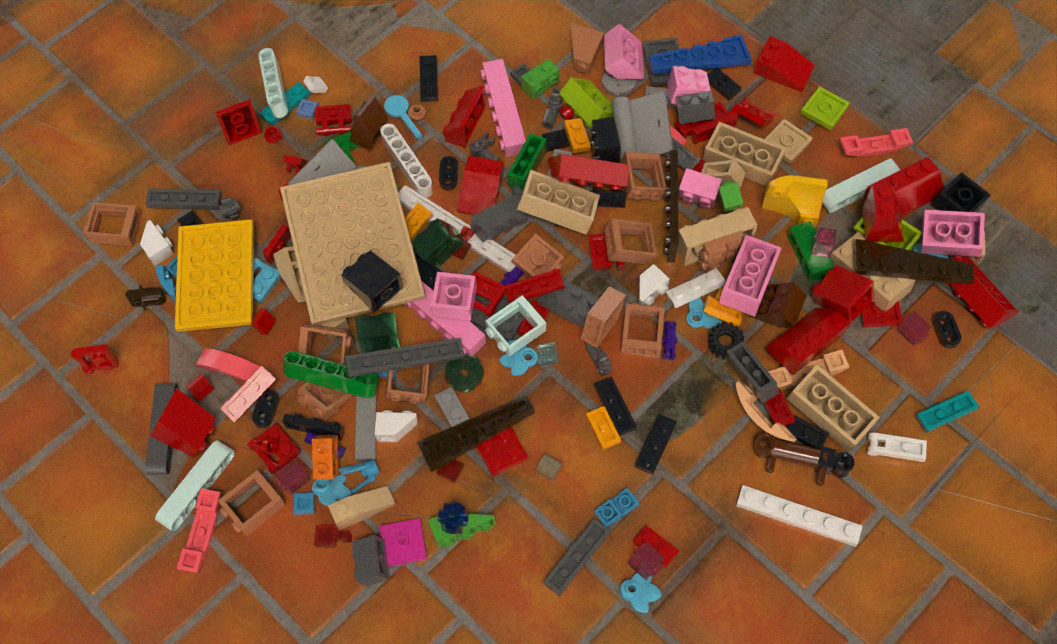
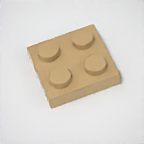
[764,119,813,165]

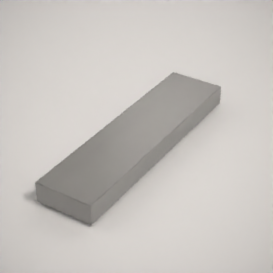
[355,388,377,462]

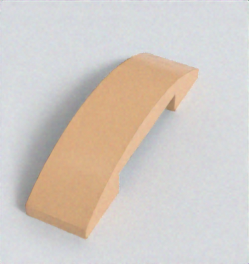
[768,350,849,390]
[736,381,797,442]

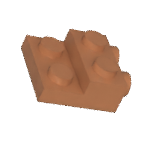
[698,232,742,273]
[511,233,564,278]
[297,382,354,421]

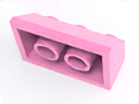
[604,24,644,79]

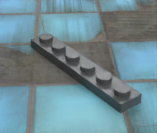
[344,338,465,377]

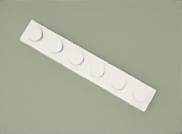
[736,485,862,547]

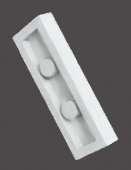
[666,268,726,309]

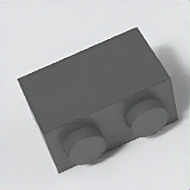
[676,91,715,124]
[352,535,389,586]

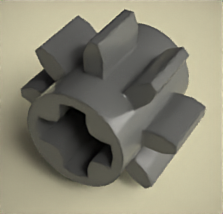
[218,196,241,220]

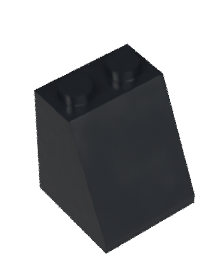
[341,250,403,313]

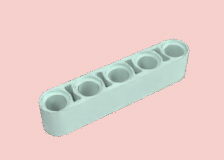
[258,48,288,118]
[822,159,901,213]
[155,440,235,532]

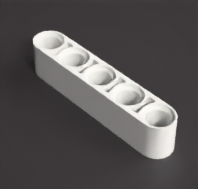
[380,124,433,198]

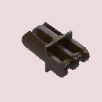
[125,285,166,310]

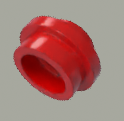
[559,105,575,120]
[264,126,282,143]

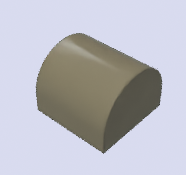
[536,454,564,482]

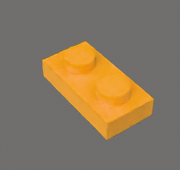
[563,118,591,153]
[405,203,433,242]
[703,296,743,326]
[586,406,621,450]

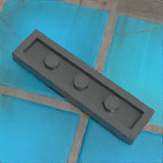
[145,189,222,209]
[543,518,611,597]

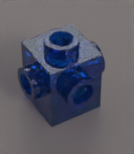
[438,502,469,534]

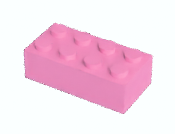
[719,235,782,316]

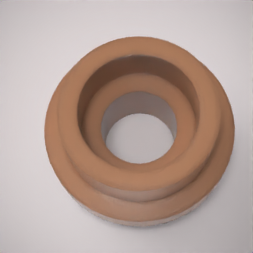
[408,105,426,122]

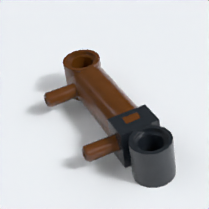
[753,433,855,486]

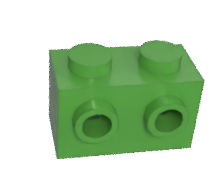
[521,59,559,100]

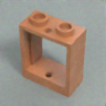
[620,152,666,201]
[83,202,141,246]
[604,218,657,265]
[581,286,626,348]
[621,303,665,357]
[298,323,353,365]
[384,347,429,404]
[218,470,285,536]

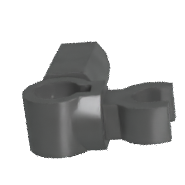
[542,87,562,129]
[470,132,501,161]
[585,343,613,377]

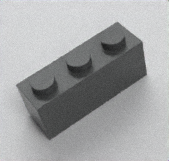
[470,194,529,242]
[726,341,779,404]

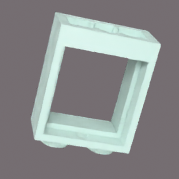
[485,295,546,357]

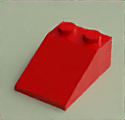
[753,36,815,92]
[215,99,262,146]
[457,156,504,215]

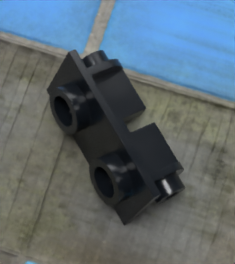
[589,189,626,208]

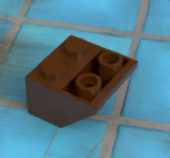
[350,95,388,150]
[752,282,807,328]

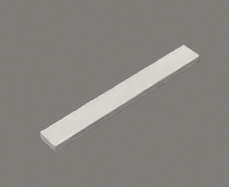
[398,185,516,272]

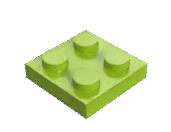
[800,86,850,130]

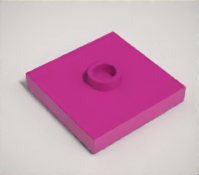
[379,518,427,567]

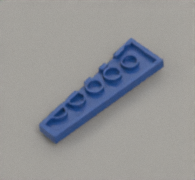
[648,34,752,74]

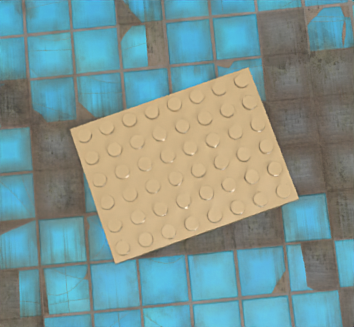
[280,162,425,325]

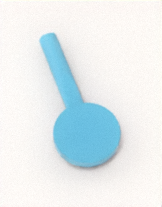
[384,95,423,140]

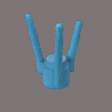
[339,459,379,496]

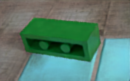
[507,133,547,192]
[787,221,834,282]

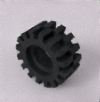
[708,322,744,360]

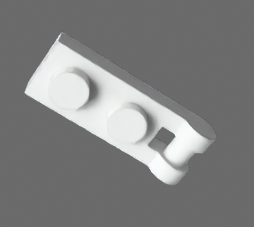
[867,433,927,462]

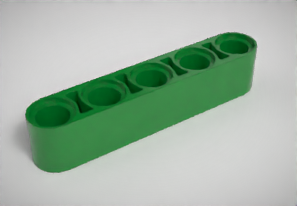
[283,351,378,398]

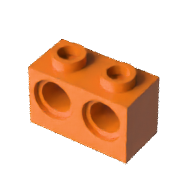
[312,435,339,479]

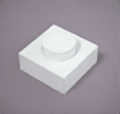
[303,76,328,94]

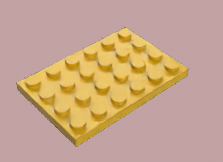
[175,219,254,332]

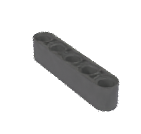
[145,383,179,475]

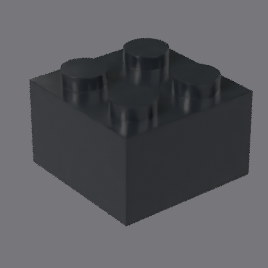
[589,117,621,163]
[932,172,991,213]

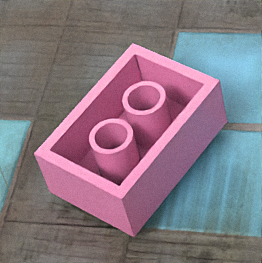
[921,210,985,257]

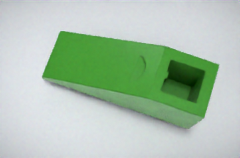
[718,181,744,212]
[428,512,496,548]

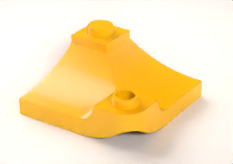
[762,175,828,227]

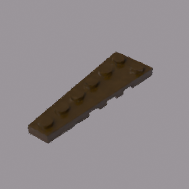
[664,150,679,262]
[854,239,974,284]
[417,396,535,472]

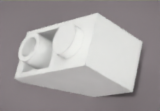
[140,220,173,266]
[638,264,670,306]
[375,410,418,442]

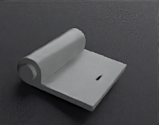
[611,91,673,161]
[287,139,365,185]

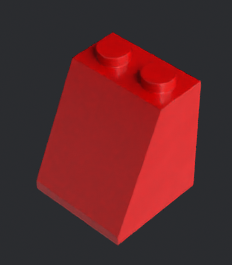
[862,184,904,242]
[812,265,874,325]
[150,389,215,458]

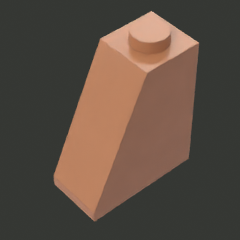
[570,23,604,74]

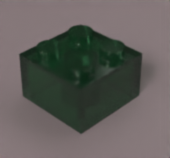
[411,218,466,267]
[355,312,401,353]

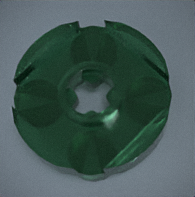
[444,355,484,392]

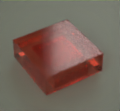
[437,459,464,483]

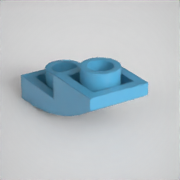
[155,265,176,304]
[594,488,640,528]

